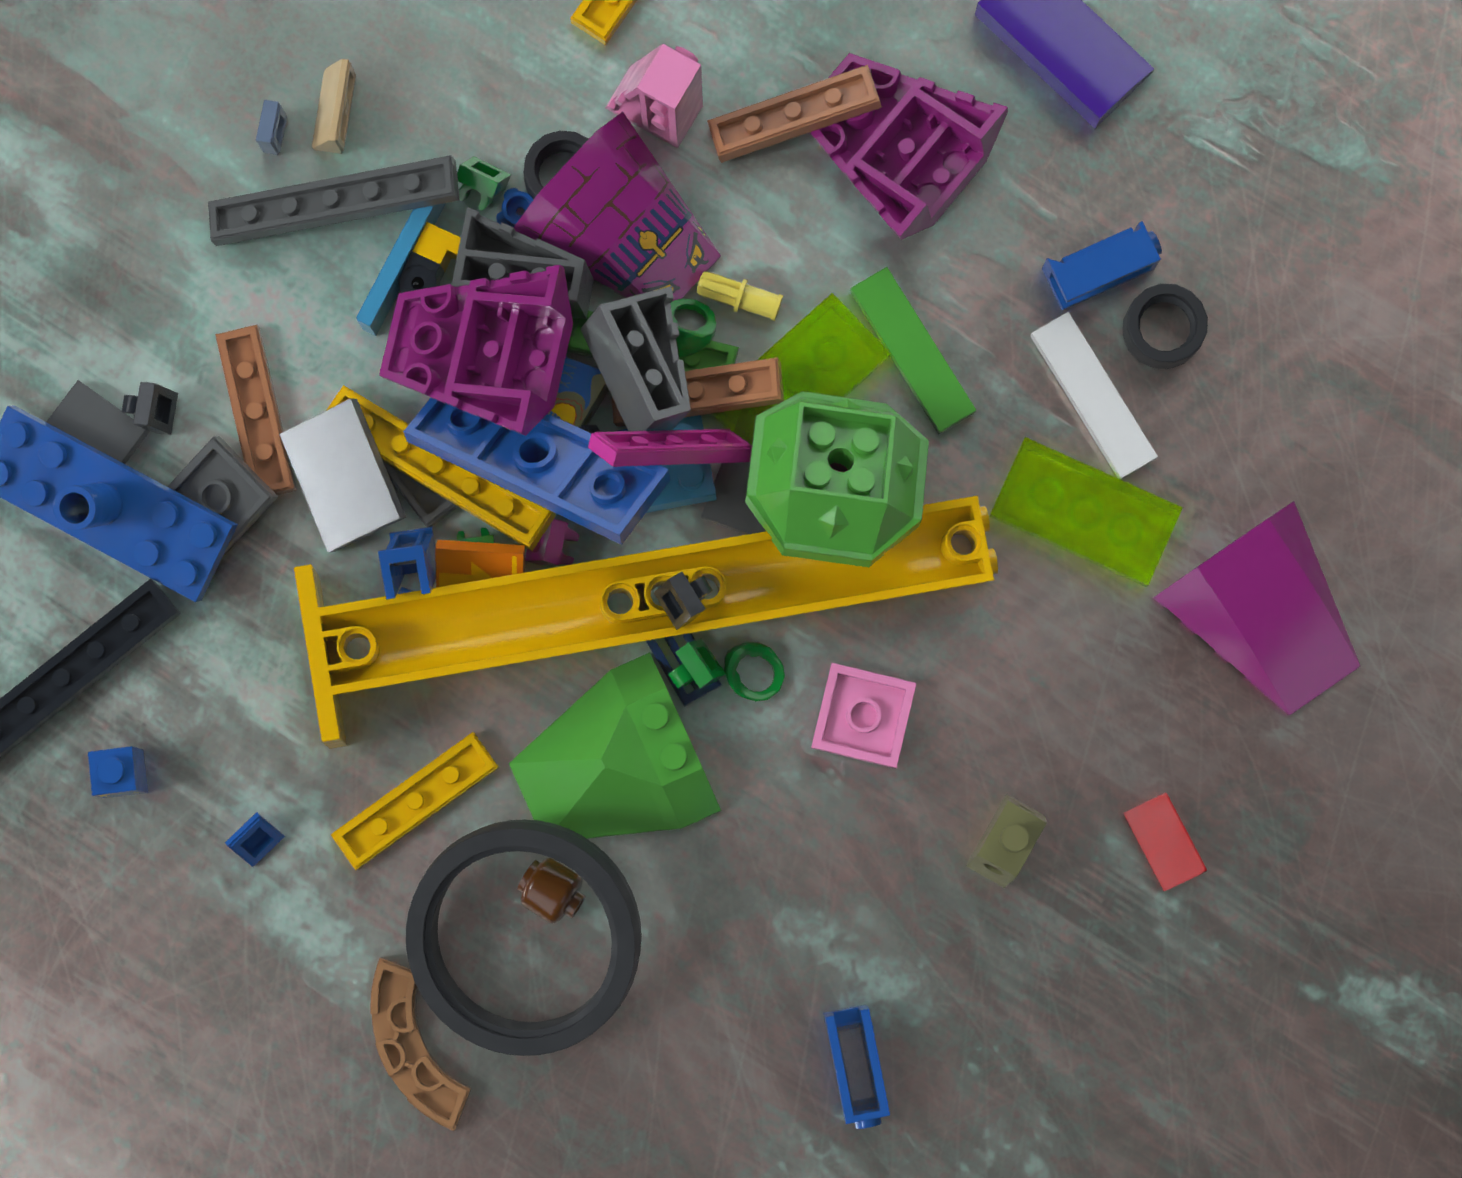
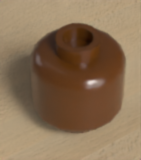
[517,858,586,923]

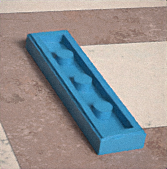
[356,203,446,336]

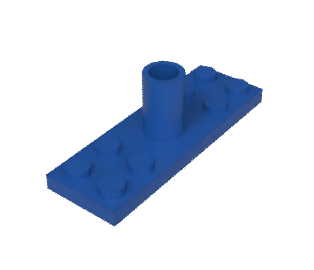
[403,398,671,545]
[0,405,238,602]

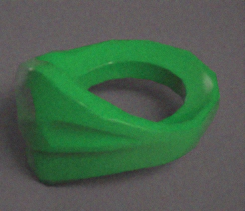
[670,298,717,357]
[724,642,785,702]

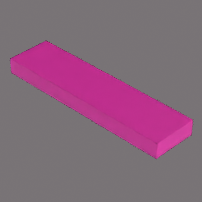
[588,429,752,467]

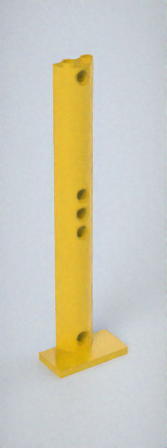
[294,495,998,749]

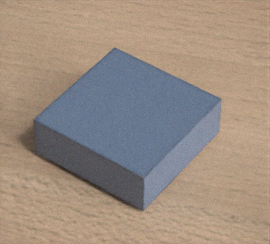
[256,100,287,155]

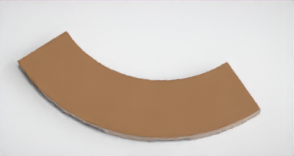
[370,958,472,1131]

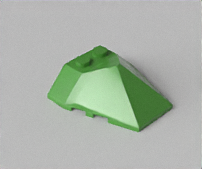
[509,652,721,839]

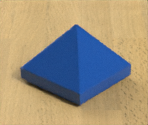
[225,812,285,867]

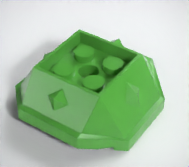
[745,391,929,567]

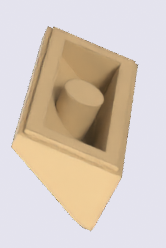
[312,59,356,154]

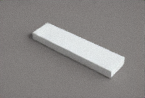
[1030,312,1158,481]

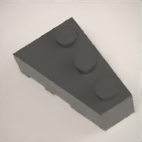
[451,207,594,319]
[580,286,691,431]

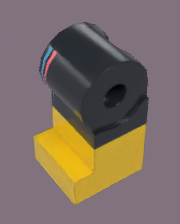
[399,222,461,293]

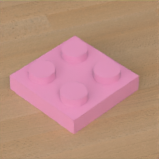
[811,663,916,769]

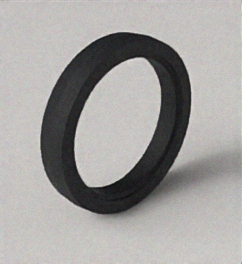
[406,819,642,1056]

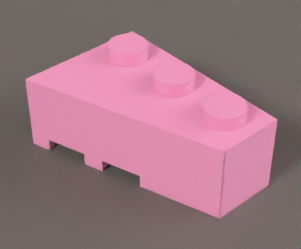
[605,44,703,148]

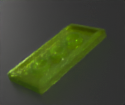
[712,293,891,445]
[989,437,1183,587]

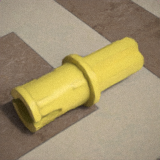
[697,271,783,321]

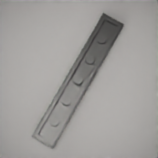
[208,155,459,246]

